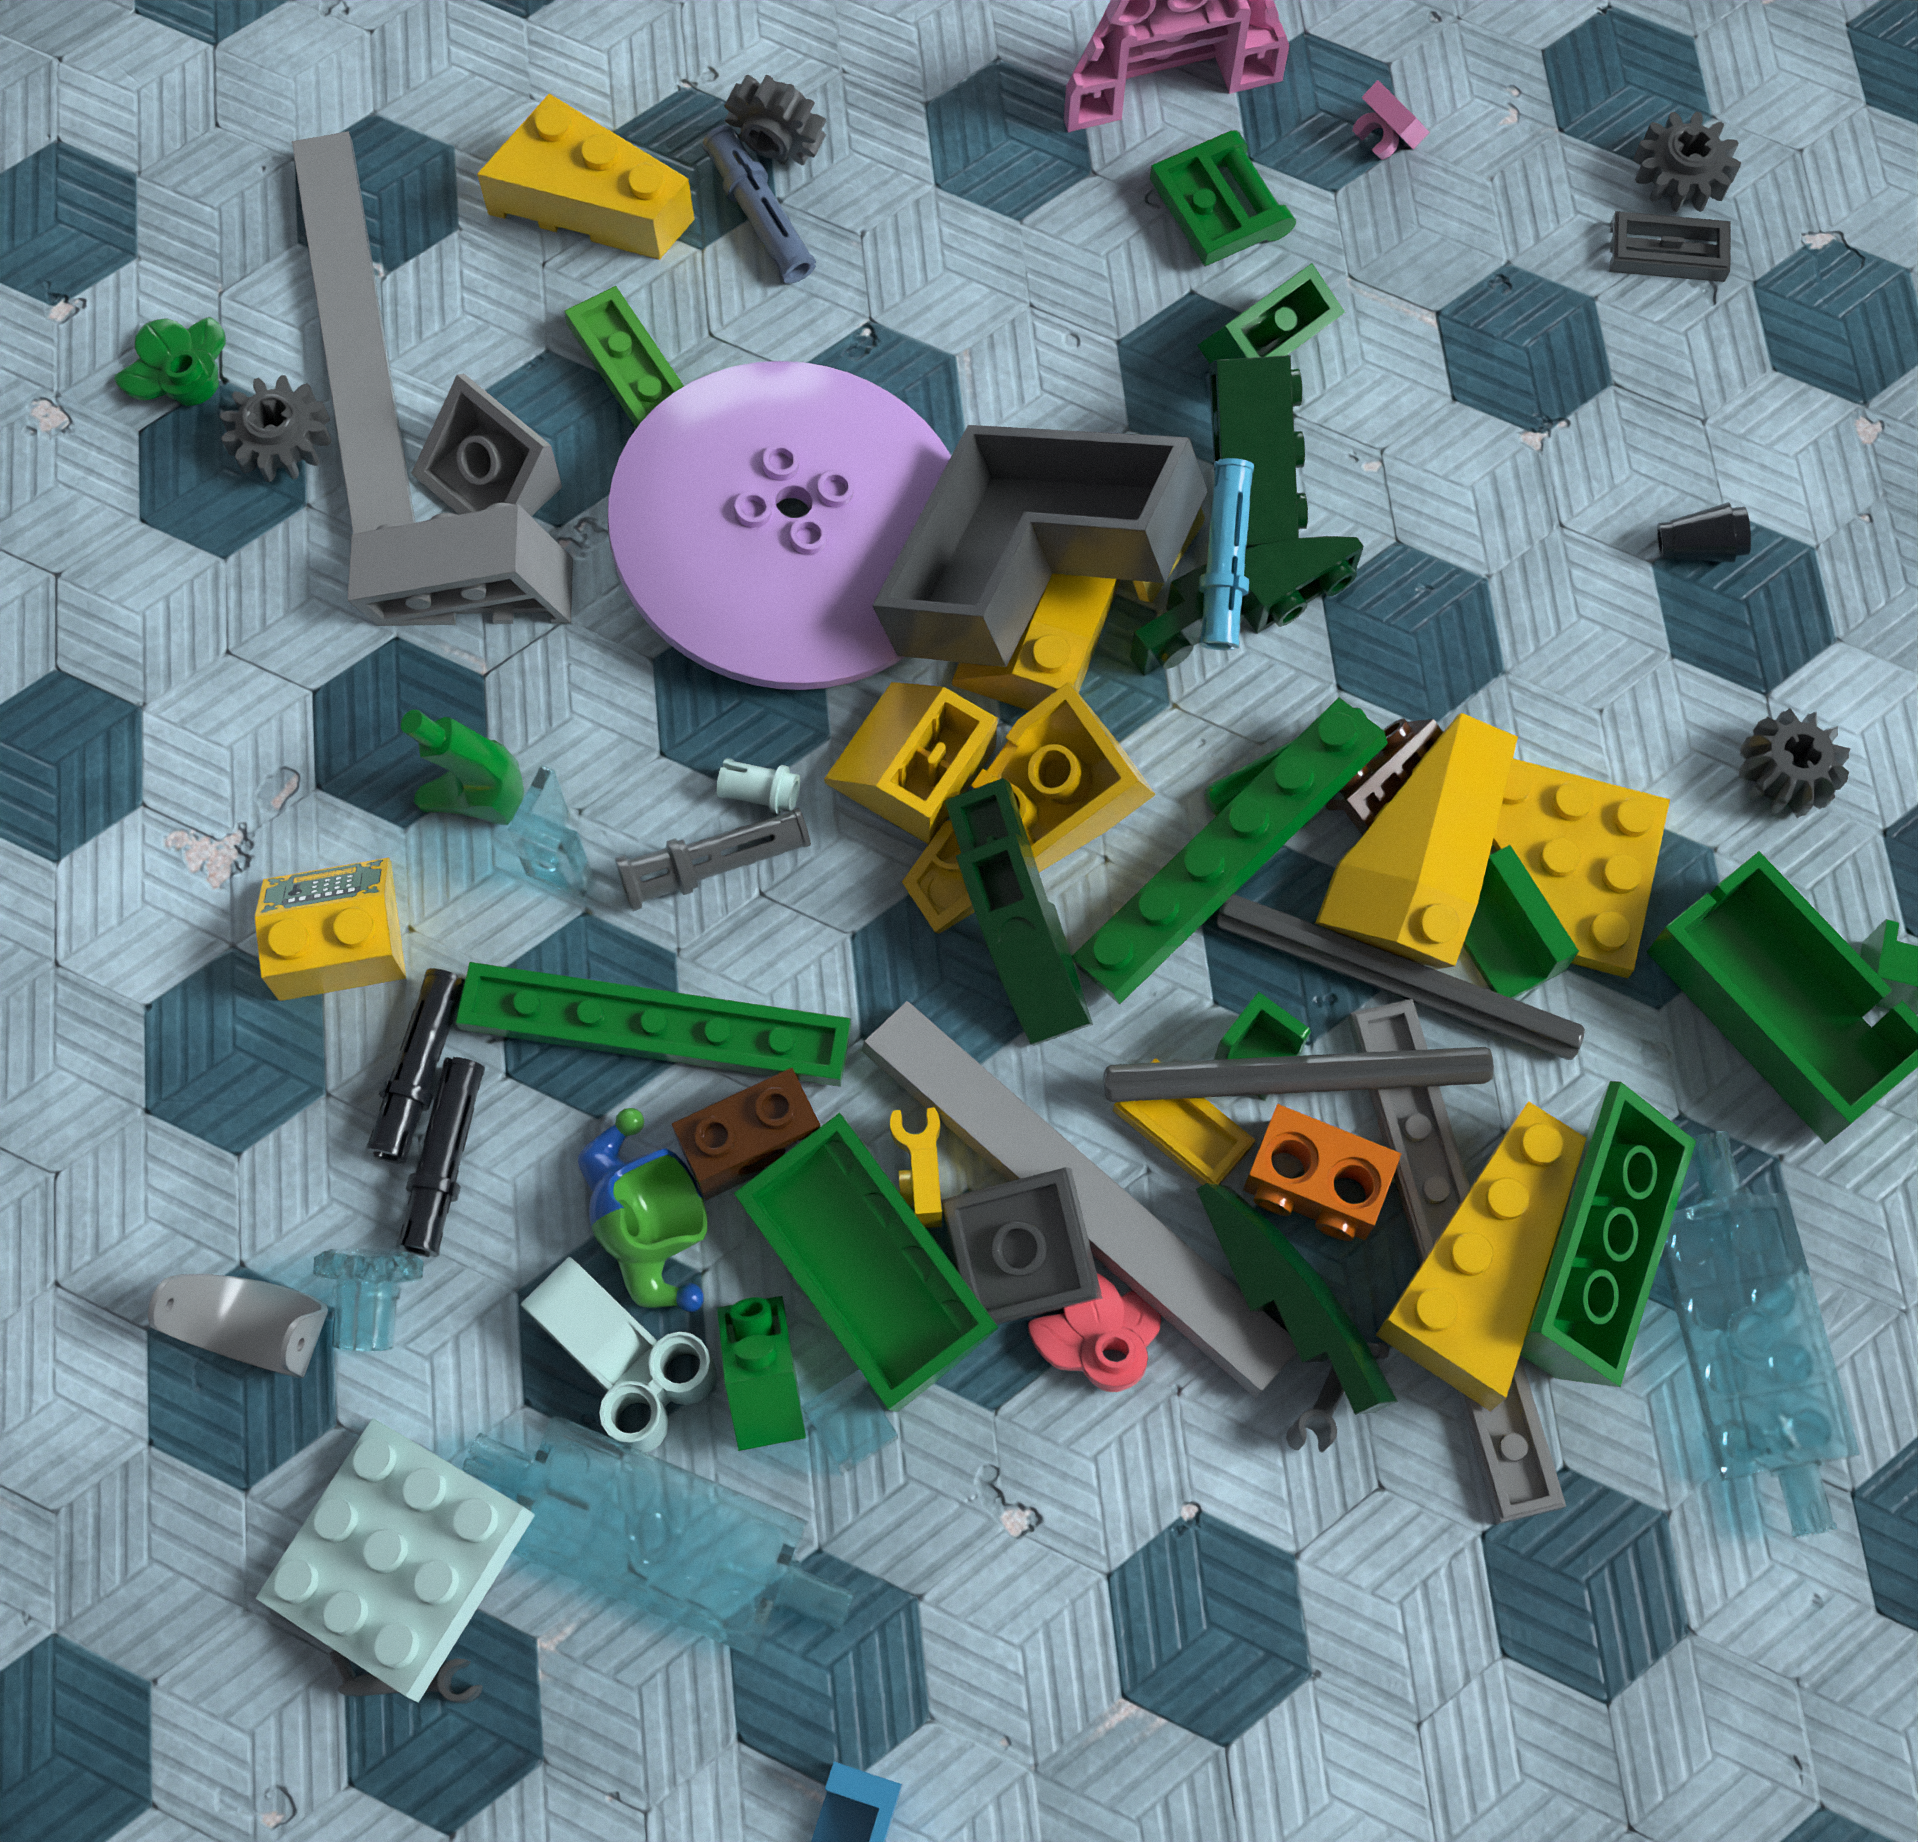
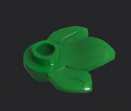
[114,317,226,406]

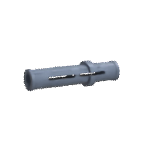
[702,125,816,283]

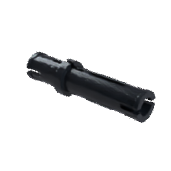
[365,968,465,1164]
[396,1057,485,1257]

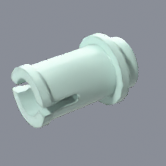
[717,758,800,815]

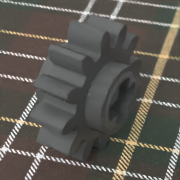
[724,75,826,166]
[1633,111,1741,212]
[220,375,331,482]

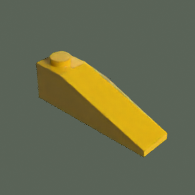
[952,574,1121,711]
[902,682,1156,934]
[1315,713,1518,970]

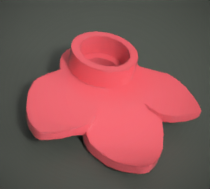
[1028,1273,1161,1392]

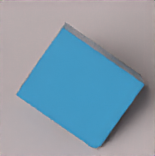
[811,1762,903,1842]

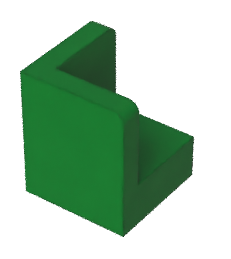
[1860,919,1918,1015]
[1214,991,1311,1101]

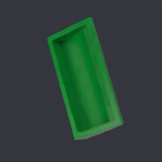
[734,1113,999,1412]

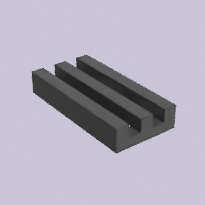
[1609,211,1731,282]

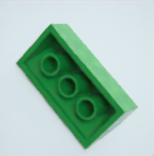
[1520,1081,1696,1387]

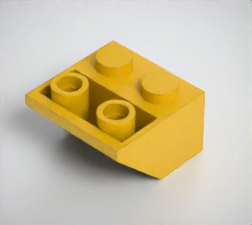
[824,682,997,844]

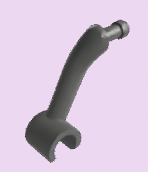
[1286,1342,1389,1453]
[329,1650,483,1704]

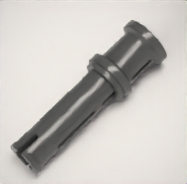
[615,808,811,912]

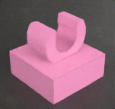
[1352,80,1430,160]

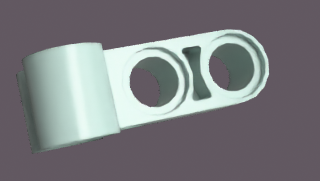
[520,1257,717,1454]

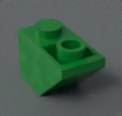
[717,1295,806,1451]

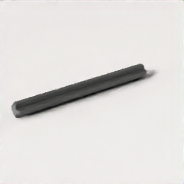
[1216,894,1585,1060]
[1103,1047,1494,1102]

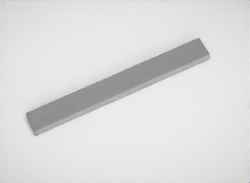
[292,131,416,534]
[1348,999,1566,1525]
[862,1001,1297,1398]

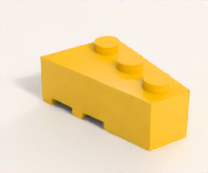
[477,93,695,260]

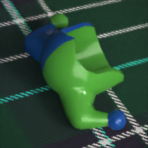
[578,1108,708,1313]

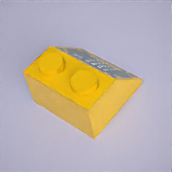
[255,857,407,1001]

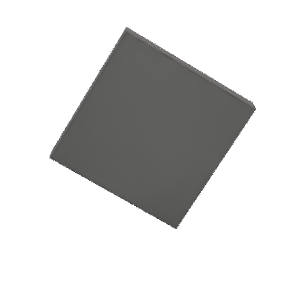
[941,1167,1103,1325]

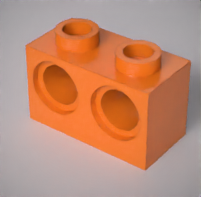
[1242,1104,1402,1241]

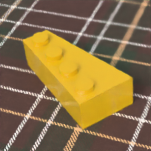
[1376,1101,1587,1412]

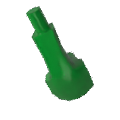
[401,710,525,825]

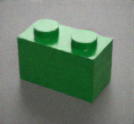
[1197,263,1346,364]

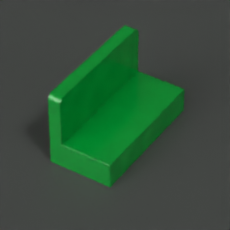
[1463,845,1579,999]

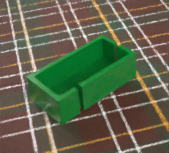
[1646,851,1918,1144]

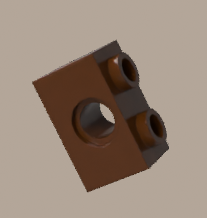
[672,1068,821,1201]

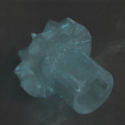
[313,1248,424,1351]

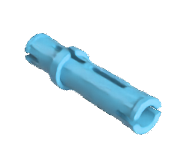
[1199,458,1254,651]

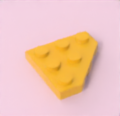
[1492,758,1670,978]

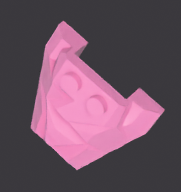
[1064,0,1289,132]

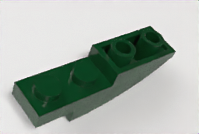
[1130,536,1364,676]
[945,778,1093,1046]

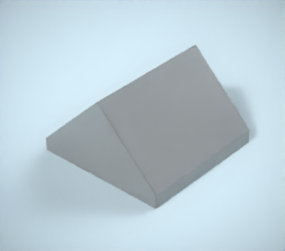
[411,374,562,516]

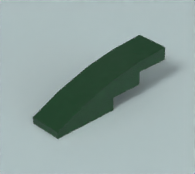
[1196,1183,1398,1415]

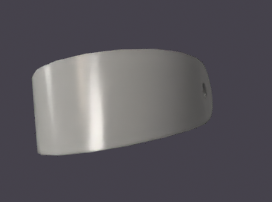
[148,1274,328,1378]

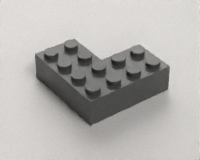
[872,425,1208,667]

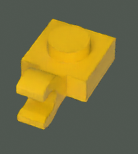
[890,1107,942,1228]

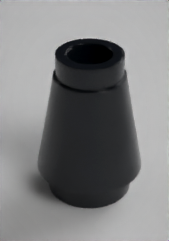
[1657,502,1751,563]

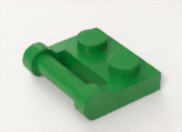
[1150,130,1296,267]

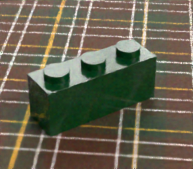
[1209,355,1308,545]

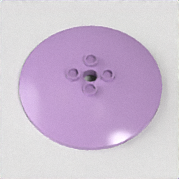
[608,361,951,690]

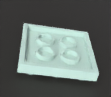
[256,1418,535,1703]

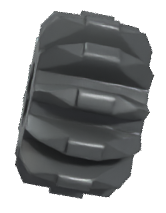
[1738,708,1851,818]

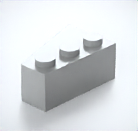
[348,503,573,626]

